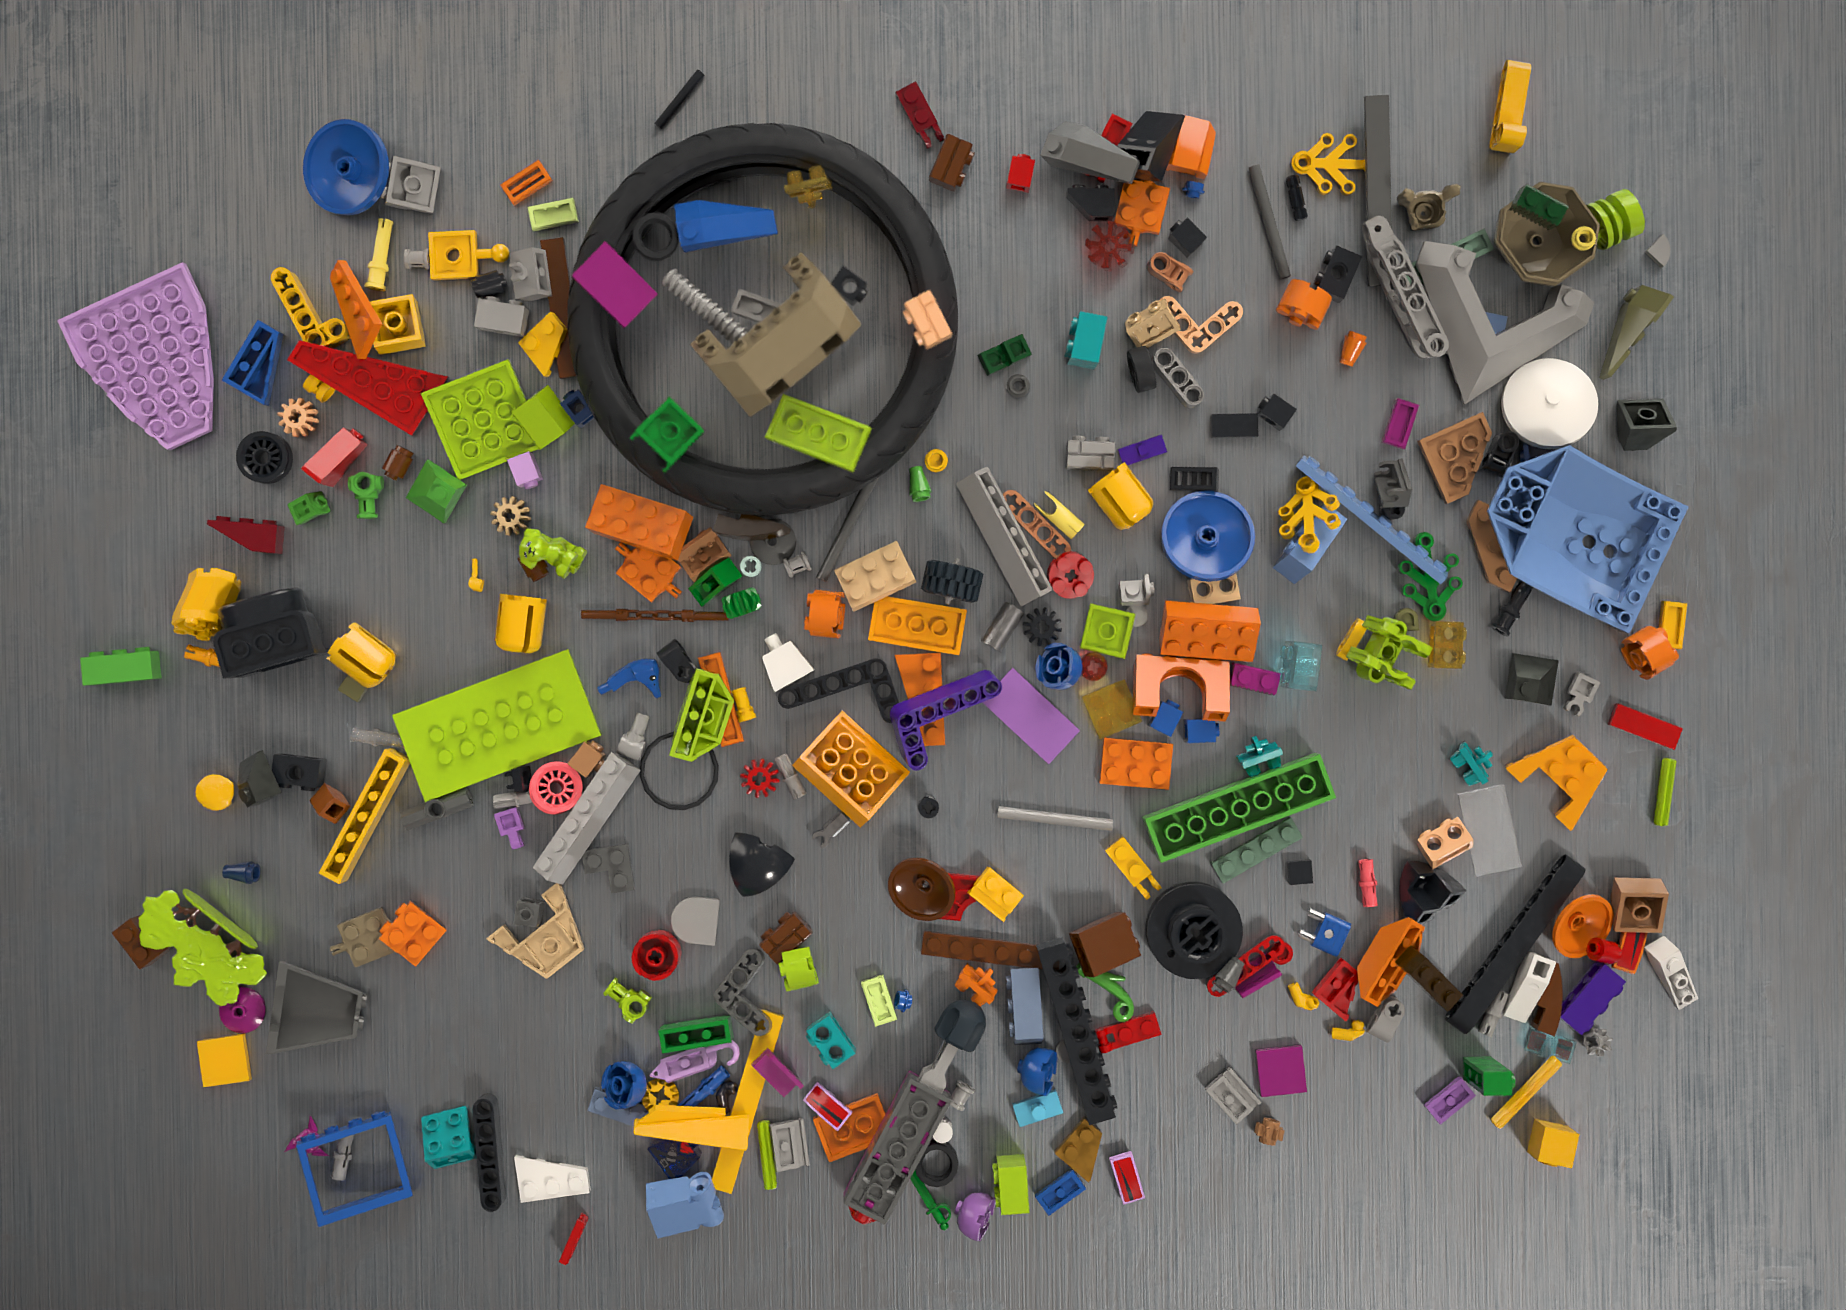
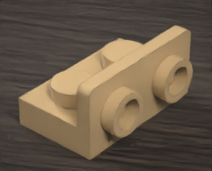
[1125,298,1181,348]

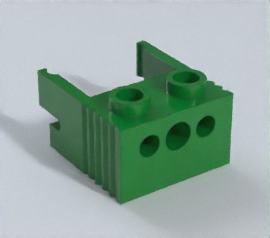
[630,396,705,473]

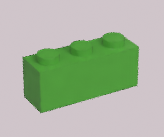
[80,647,162,686]

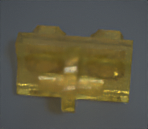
[784,165,832,209]

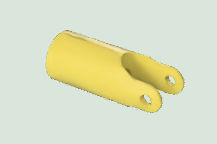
[1034,491,1085,539]

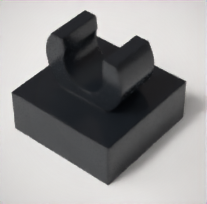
[504,766,532,792]

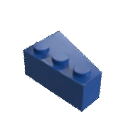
[222,320,284,406]

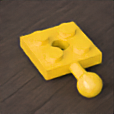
[428,230,509,280]

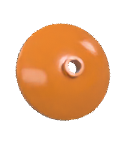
[1552,894,1614,958]

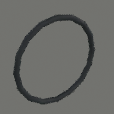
[640,732,719,810]

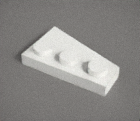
[514,1155,591,1203]

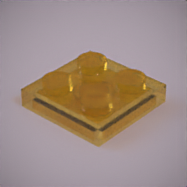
[1082,679,1143,739]

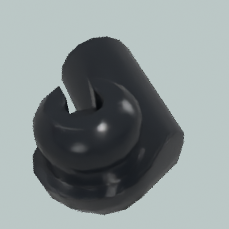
[716,1080,738,1114]

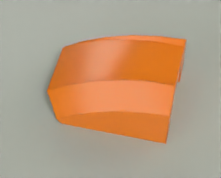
[1166,115,1216,179]

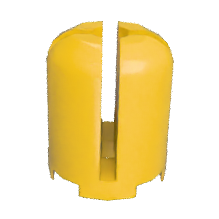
[1087,462,1154,530]
[494,594,547,654]
[326,622,396,688]

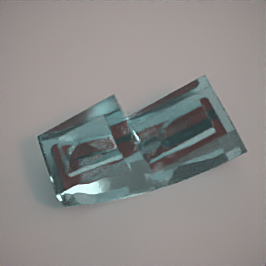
[1524,1028,1577,1064]

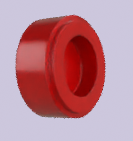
[1269,941,1293,965]

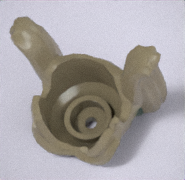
[1397,184,1461,231]

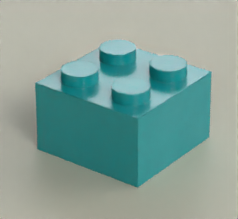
[1064,311,1108,370]

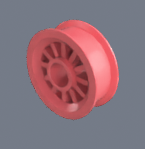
[529,762,583,815]

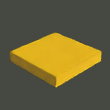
[197,1033,252,1087]

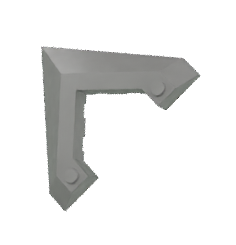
[1416,241,1595,405]

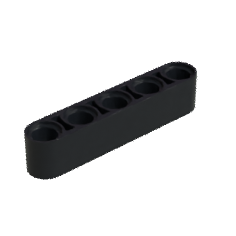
[473,1093,506,1212]

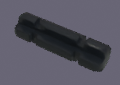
[1286,175,1308,221]

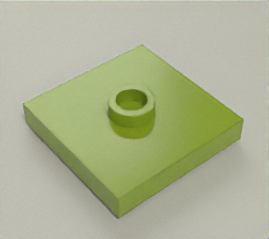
[1080,603,1136,659]

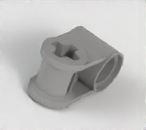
[1366,995,1405,1043]

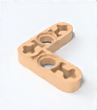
[1159,296,1243,354]

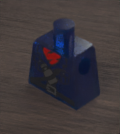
[647,1138,702,1179]

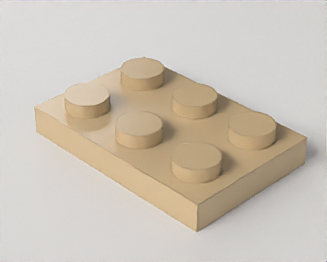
[834,541,916,612]

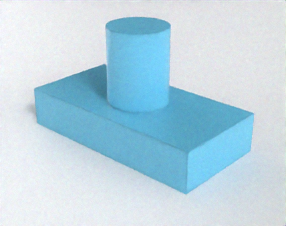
[1012,1089,1063,1127]

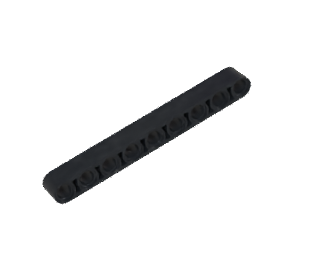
[1445,854,1586,1034]

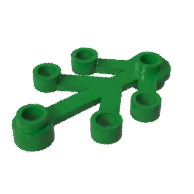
[1398,532,1463,621]

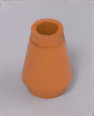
[1340,331,1367,367]

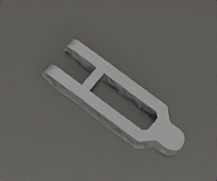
[1362,216,1449,359]

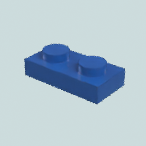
[1035,1168,1086,1216]

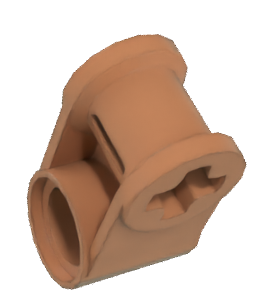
[1147,252,1193,292]

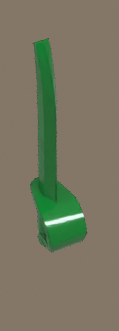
[910,1171,951,1231]

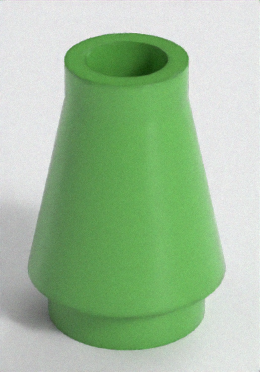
[909,466,932,502]

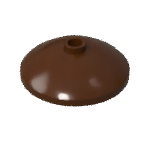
[888,858,955,921]

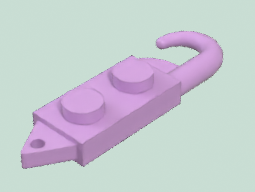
[649,1040,740,1083]

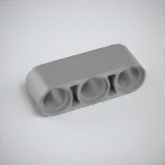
[1152,348,1204,408]

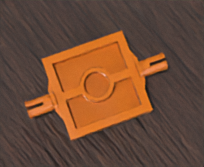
[1114,180,1170,247]
[615,542,682,603]

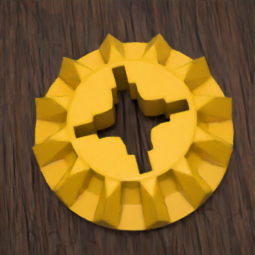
[642,1078,679,1112]

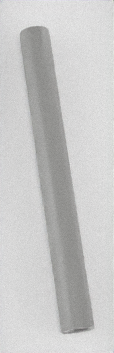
[997,806,1113,831]

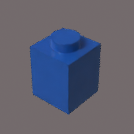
[1147,699,1183,737]
[1184,718,1220,743]

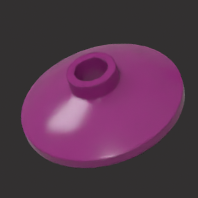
[219,987,266,1033]

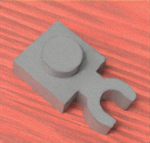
[1563,672,1600,716]

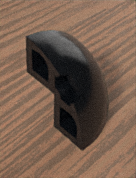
[729,832,795,897]
[1399,861,1467,924]

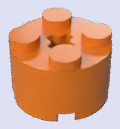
[1276,279,1332,330]
[804,590,845,639]
[1621,626,1679,680]

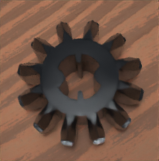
[1022,607,1062,646]

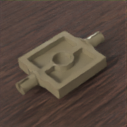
[330,907,395,968]

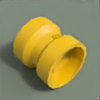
[303,374,335,403]

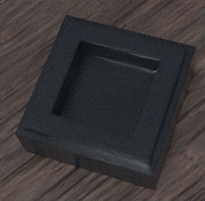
[1287,859,1313,885]

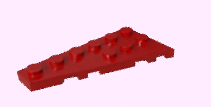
[287,340,449,436]

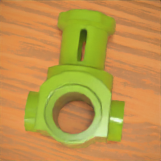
[603,977,652,1024]

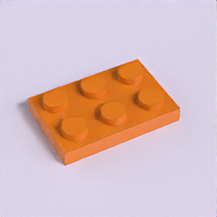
[1099,737,1173,790]
[813,1093,886,1163]

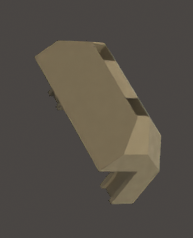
[690,252,862,417]

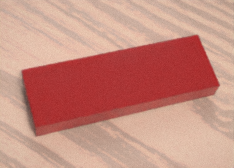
[1607,703,1683,750]

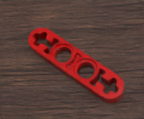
[1207,935,1285,997]

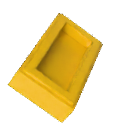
[1658,601,1687,649]

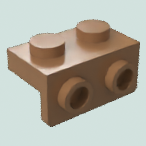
[678,527,732,583]

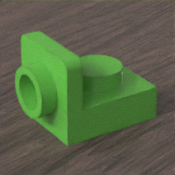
[287,491,330,526]

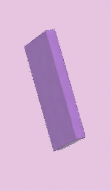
[982,668,1080,764]

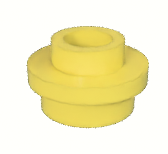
[1571,226,1596,251]

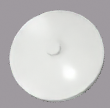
[1501,358,1598,449]

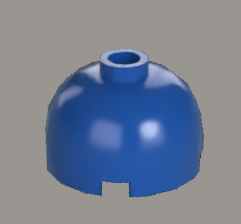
[1035,643,1083,690]
[1017,1048,1058,1096]
[601,1061,647,1109]

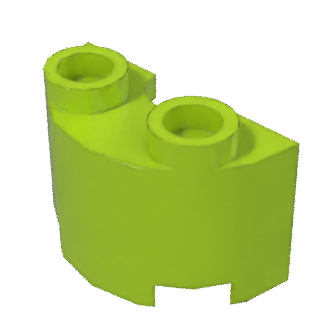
[779,947,819,992]

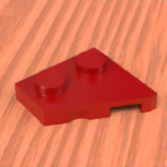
[1311,957,1359,1021]

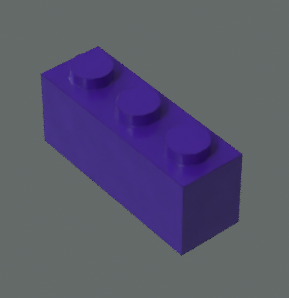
[1560,961,1626,1035]

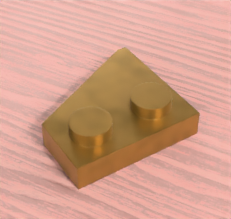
[1054,1117,1102,1183]

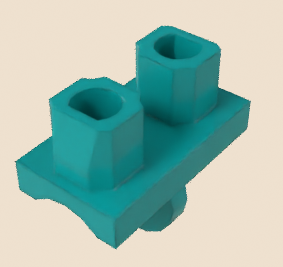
[1236,736,1283,777]
[1450,741,1493,786]

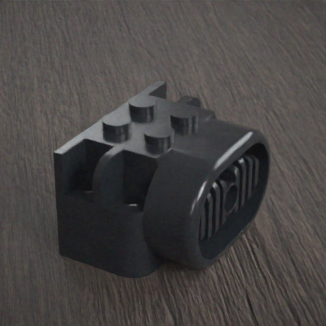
[213,588,330,679]

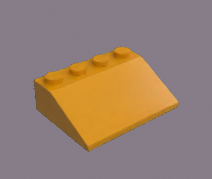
[792,710,910,828]

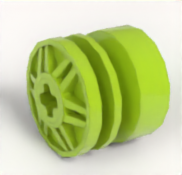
[1586,189,1645,251]

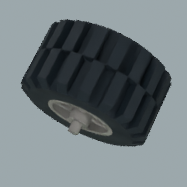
[921,558,984,604]

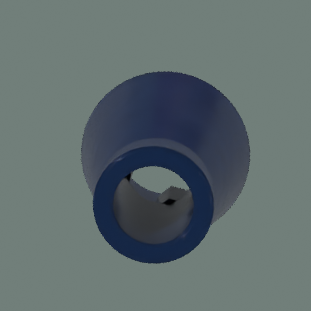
[222,861,261,884]

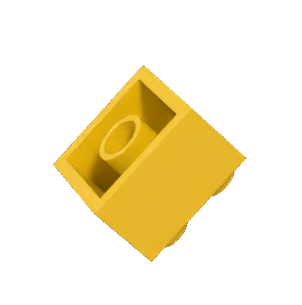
[370,294,426,355]

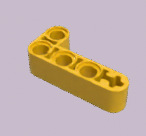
[1489,60,1531,153]
[271,267,350,349]

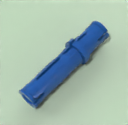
[677,1065,730,1107]

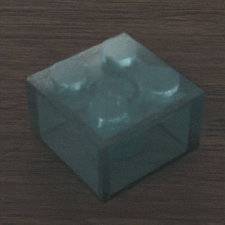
[1278,641,1322,692]

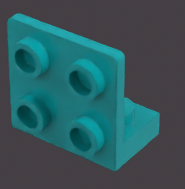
[421,1106,477,1169]

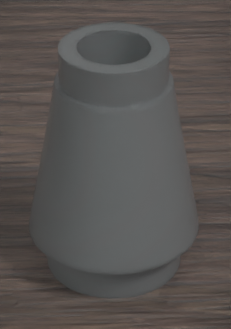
[1214,957,1245,993]

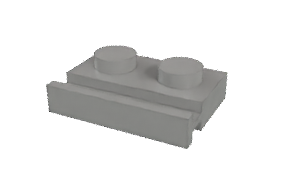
[1204,1066,1261,1125]
[769,1118,810,1172]

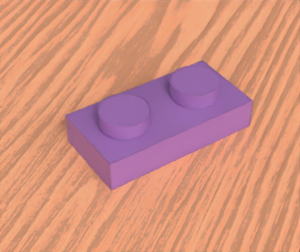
[1424,1076,1476,1125]

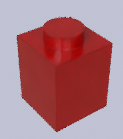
[1006,154,1035,193]

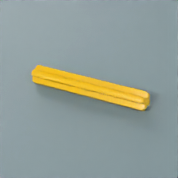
[1491,1056,1562,1129]

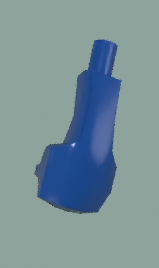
[597,658,661,698]

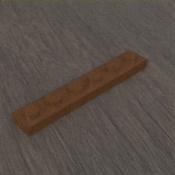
[921,930,1060,970]

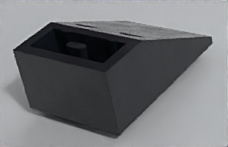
[1117,111,1185,182]

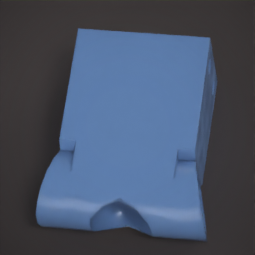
[646,1172,724,1239]

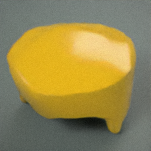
[196,774,234,811]

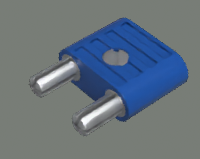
[1298,909,1351,957]

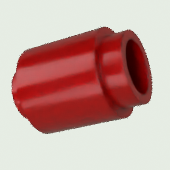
[1586,937,1622,964]

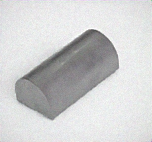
[981,601,1025,652]

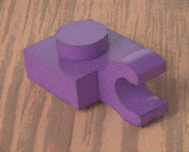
[494,807,525,850]

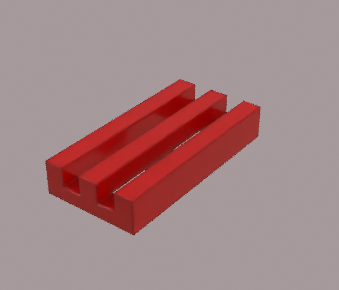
[559,1213,589,1265]

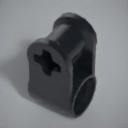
[1481,431,1519,478]
[656,639,696,683]

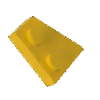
[518,312,568,377]

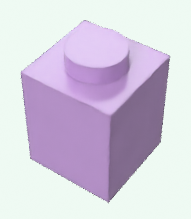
[507,451,543,490]

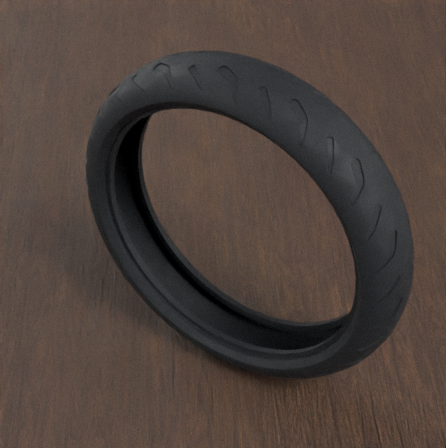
[567,123,958,515]

